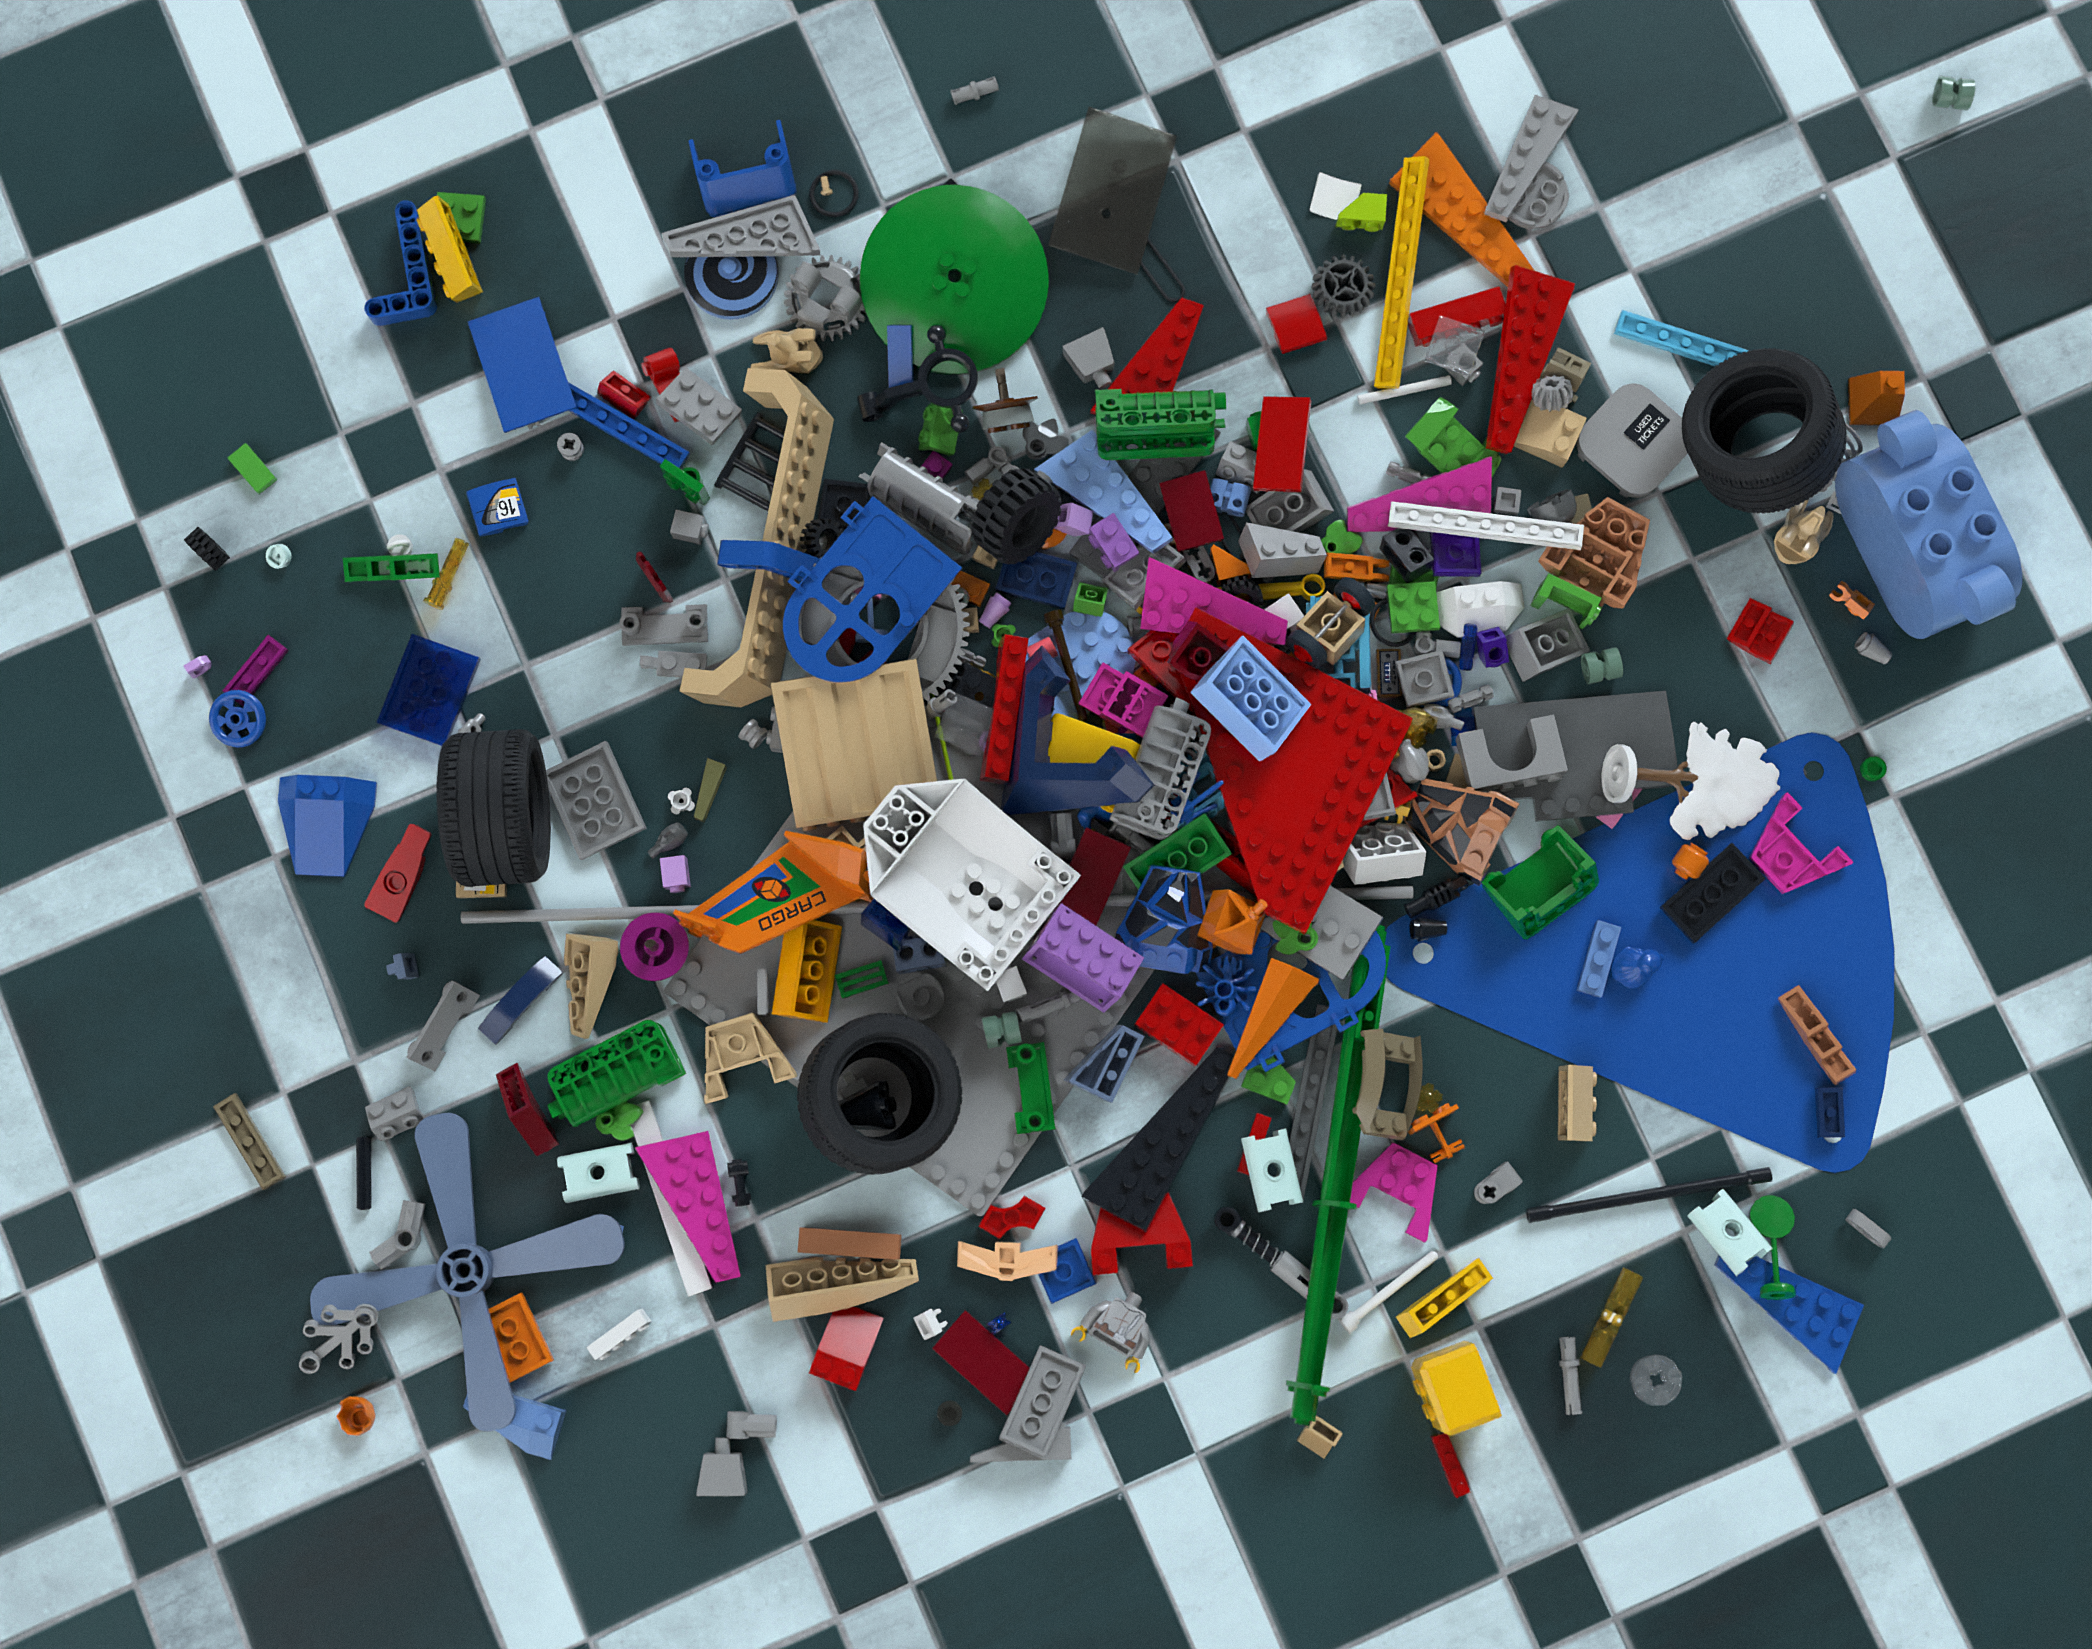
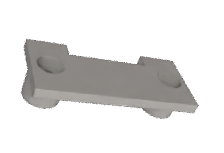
[620,604,708,646]
[407,980,480,1071]

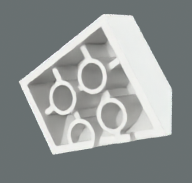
[1343,822,1426,885]

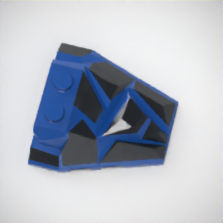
[1115,865,1213,974]

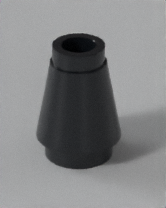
[1409,917,1447,942]

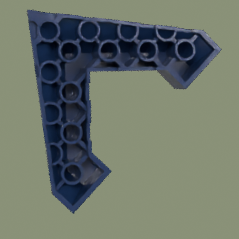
[1000,646,1155,816]

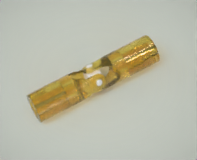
[1580,1268,1643,1368]

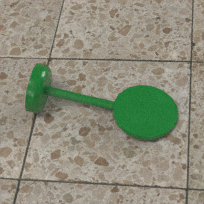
[1749,1195,1796,1300]

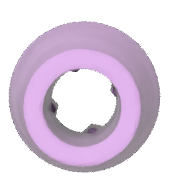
[978,592,1012,629]

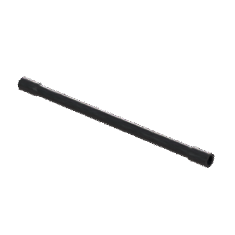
[1526,1167,1773,1223]

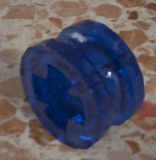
[986,1312,1012,1334]

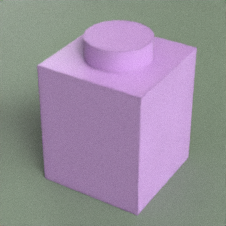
[1053,503,1093,537]
[660,855,691,893]

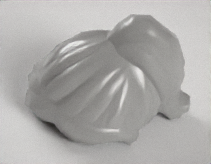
[1390,739,1429,784]

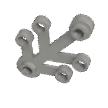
[299,1304,378,1374]

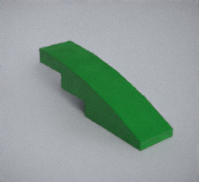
[343,553,440,582]

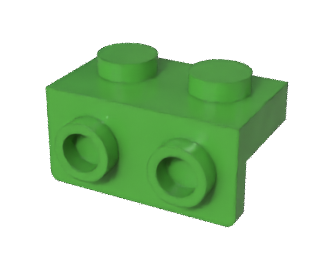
[918,403,963,456]

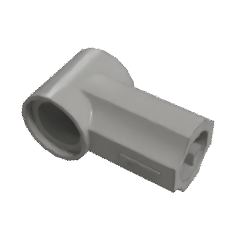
[1050,813,1076,861]
[726,1411,777,1439]

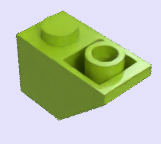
[1336,193,1387,232]

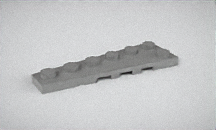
[1484,95,1578,222]

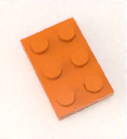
[489,1293,554,1383]

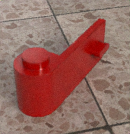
[641,347,680,423]

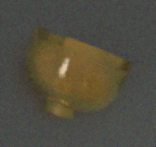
[1397,707,1437,753]

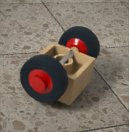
[1286,577,1375,669]

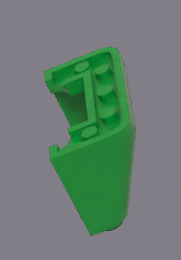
[1481,825,1599,939]

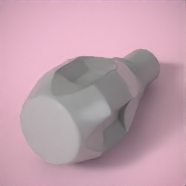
[1420,704,1465,731]

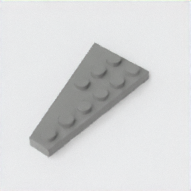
[662,195,820,257]

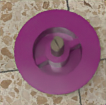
[620,913,689,981]

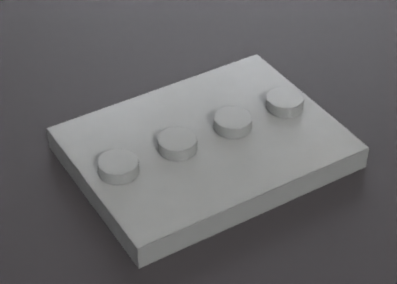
[546,741,647,860]
[1260,886,1383,981]

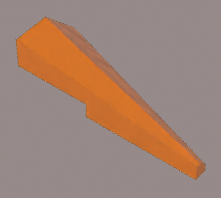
[1227,958,1319,1079]

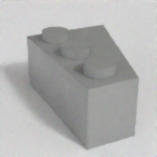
[1238,522,1327,578]

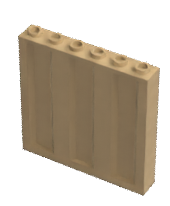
[771,658,937,831]

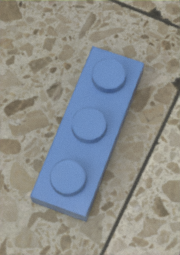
[1576,920,1621,998]

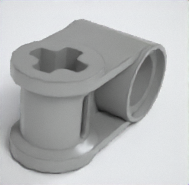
[1474,1161,1523,1204]

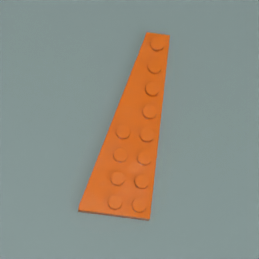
[1389,132,1535,287]

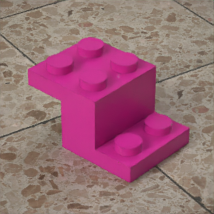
[1078,662,1168,738]

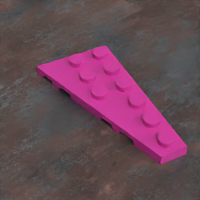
[1347,456,1492,532]
[635,1131,741,1283]

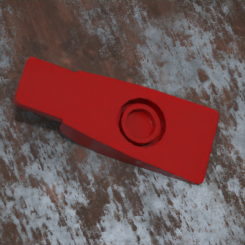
[364,824,432,923]

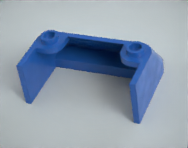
[688,120,797,218]

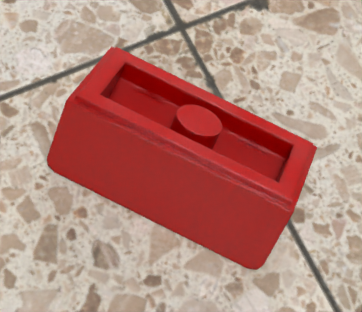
[597,370,651,419]

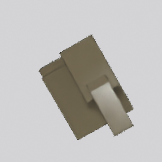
[1540,347,1591,403]

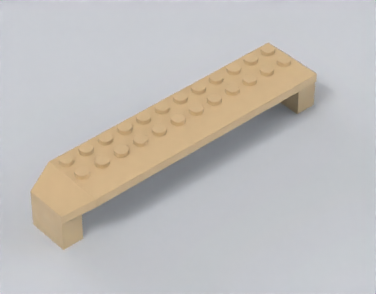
[680,368,834,707]

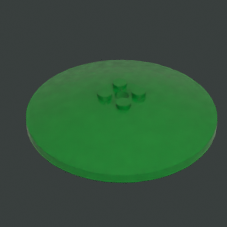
[860,185,1049,375]

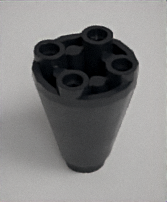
[838,1080,897,1131]

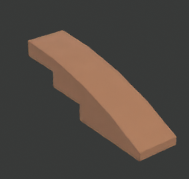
[1778,985,1856,1085]
[798,1227,902,1260]

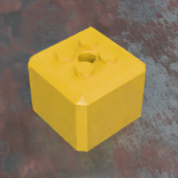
[1411,1340,1502,1436]

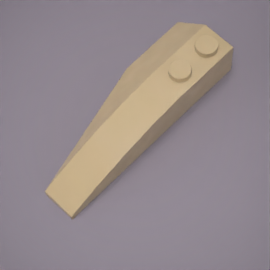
[766,1257,919,1322]

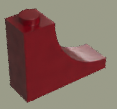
[495,1063,559,1156]

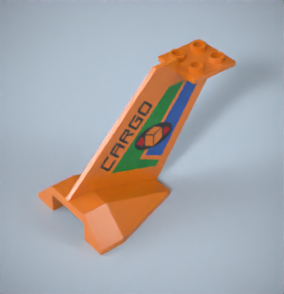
[673,831,877,954]

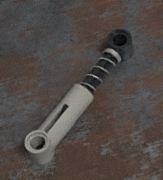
[1214,1207,1348,1319]

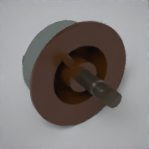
[972,368,1038,433]

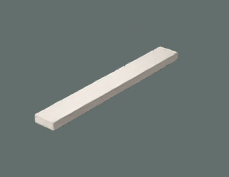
[1388,502,1584,550]
[631,1100,713,1297]

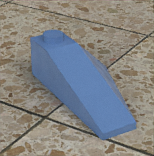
[463,1395,567,1460]

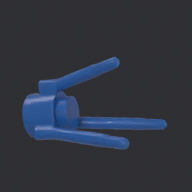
[1170,771,1224,824]

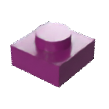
[920,451,953,479]

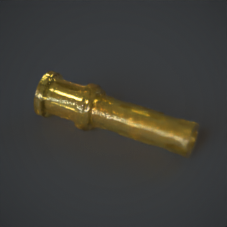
[423,538,469,610]

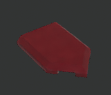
[636,551,673,603]

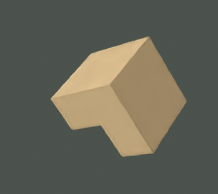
[1297,1415,1343,1459]

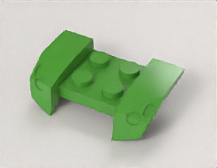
[1405,397,1501,477]

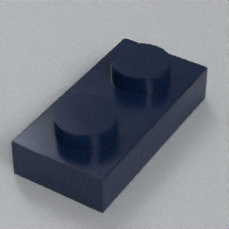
[1815,1088,1845,1138]

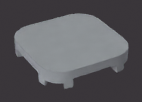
[1576,383,1688,498]

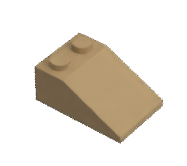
[1514,400,1587,468]

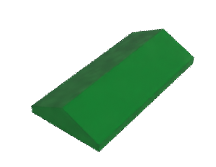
[1123,813,1232,889]

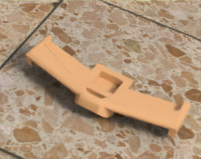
[957,1241,1058,1281]

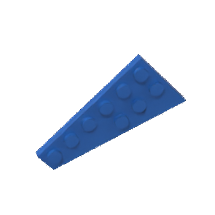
[1714,1254,1864,1374]

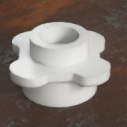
[668,788,695,814]

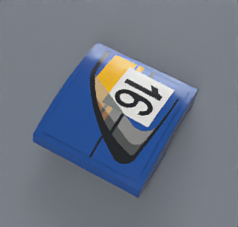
[466,478,529,537]

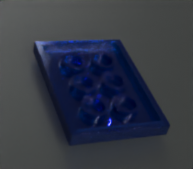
[376,634,481,747]

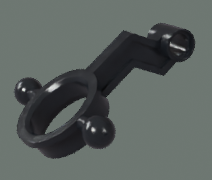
[857,325,978,433]

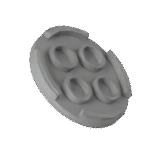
[1509,162,1569,229]

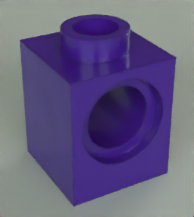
[1476,627,1509,668]

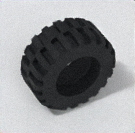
[971,468,1062,564]

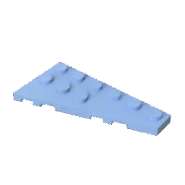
[1034,430,1173,554]

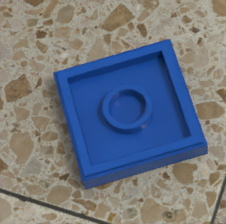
[1038,1238,1097,1304]

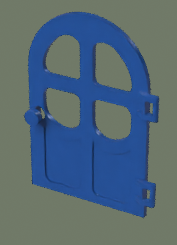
[783,496,962,683]
[1195,931,1386,1072]

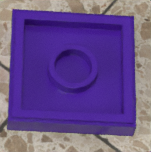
[1430,532,1482,577]

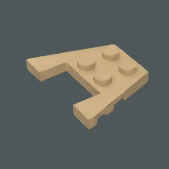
[704,1012,797,1104]

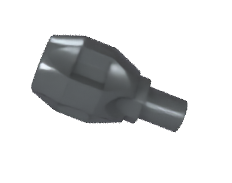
[647,822,688,859]

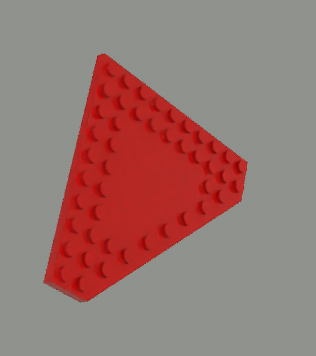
[1180,607,1413,934]

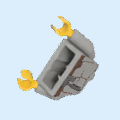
[1071,1292,1150,1373]

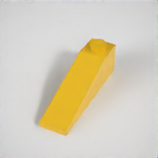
[1396,1258,1493,1338]

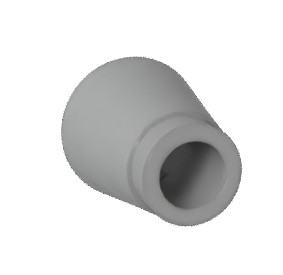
[1854,632,1893,665]

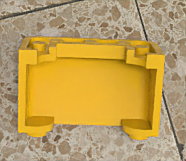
[1048,713,1140,813]

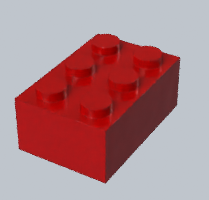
[1134,983,1224,1067]

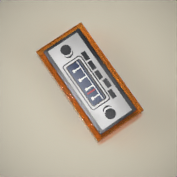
[1376,649,1402,698]

